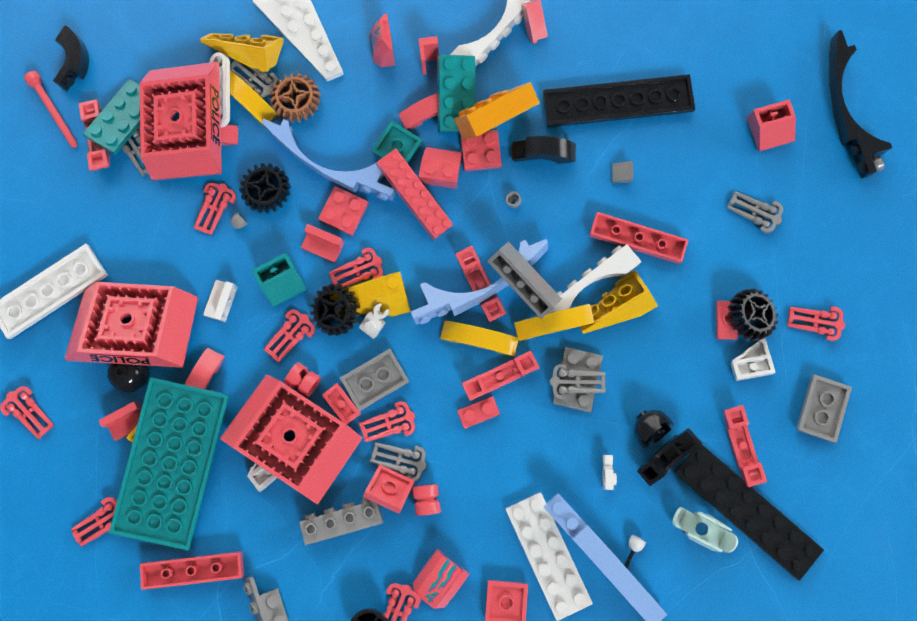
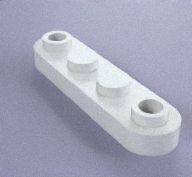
[210,53,230,128]

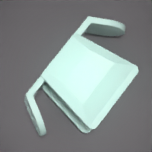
[672,507,738,553]

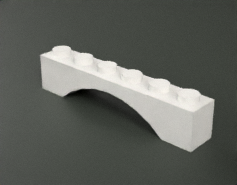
[450,0,534,69]
[535,244,641,317]

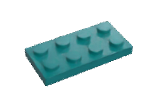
[437,54,475,132]
[82,79,140,155]

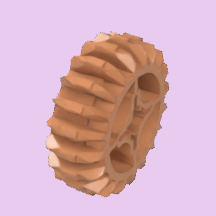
[270,72,321,123]

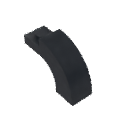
[53,25,89,91]
[512,136,576,164]
[637,428,702,486]

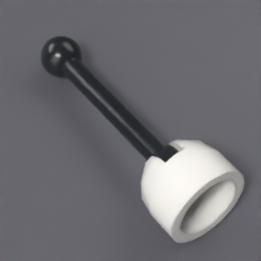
[624,535,646,568]

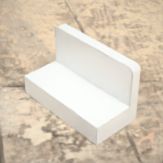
[204,280,238,322]

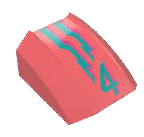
[370,14,395,67]
[412,549,469,609]

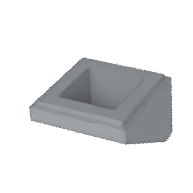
[612,161,633,183]

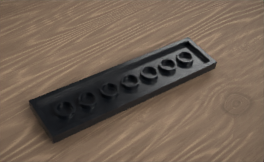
[543,74,695,128]
[674,444,824,581]

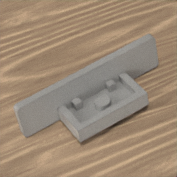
[243,576,288,621]

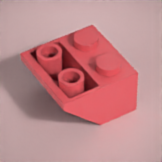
[747,100,796,152]

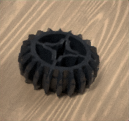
[239,163,291,214]
[310,284,361,336]
[727,289,779,341]

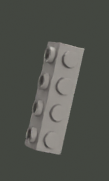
[487,241,562,319]
[299,498,384,545]

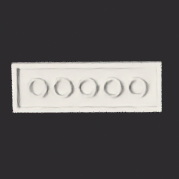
[0,244,108,339]
[505,492,593,621]

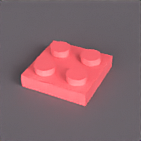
[461,130,502,171]
[318,186,369,236]
[363,464,415,514]
[485,580,528,621]

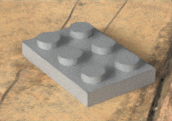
[552,347,603,413]
[340,349,410,411]
[796,374,852,443]

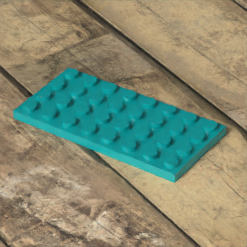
[109,377,230,551]

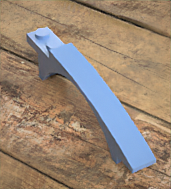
[262,119,395,201]
[411,239,548,325]
[544,493,667,621]

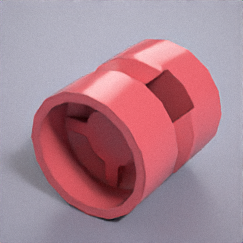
[284,362,321,398]
[413,484,441,516]

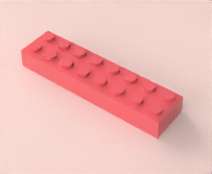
[376,149,453,240]
[589,212,688,264]
[140,551,244,590]

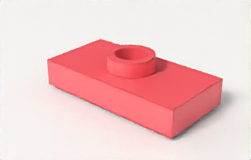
[716,301,738,340]

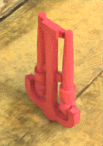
[194,183,237,235]
[329,248,383,287]
[787,306,845,341]
[264,310,315,362]
[0,386,54,440]
[359,401,415,442]
[71,497,117,546]
[384,583,421,621]

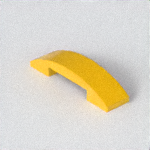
[230,70,277,127]
[514,304,594,341]
[440,321,518,357]

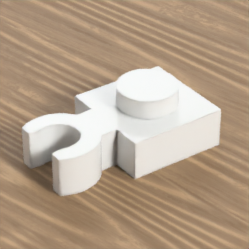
[359,303,390,339]
[602,455,617,490]

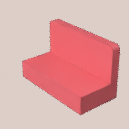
[521,0,548,44]
[419,36,439,75]
[301,224,344,262]
[98,402,142,441]

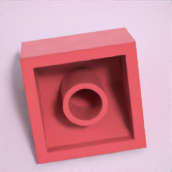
[419,147,462,189]

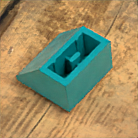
[252,253,308,307]

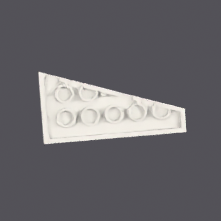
[252,0,344,82]

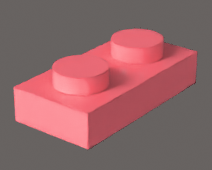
[322,383,361,425]
[457,396,500,429]

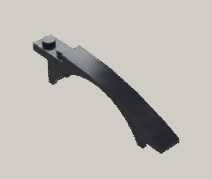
[829,30,892,179]

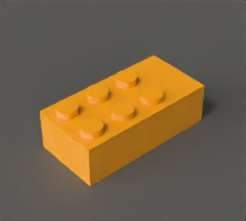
[454,82,540,139]

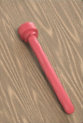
[24,71,78,148]

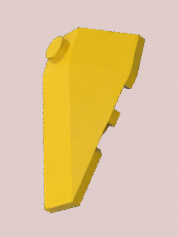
[200,33,284,72]
[580,270,658,334]
[330,272,411,317]

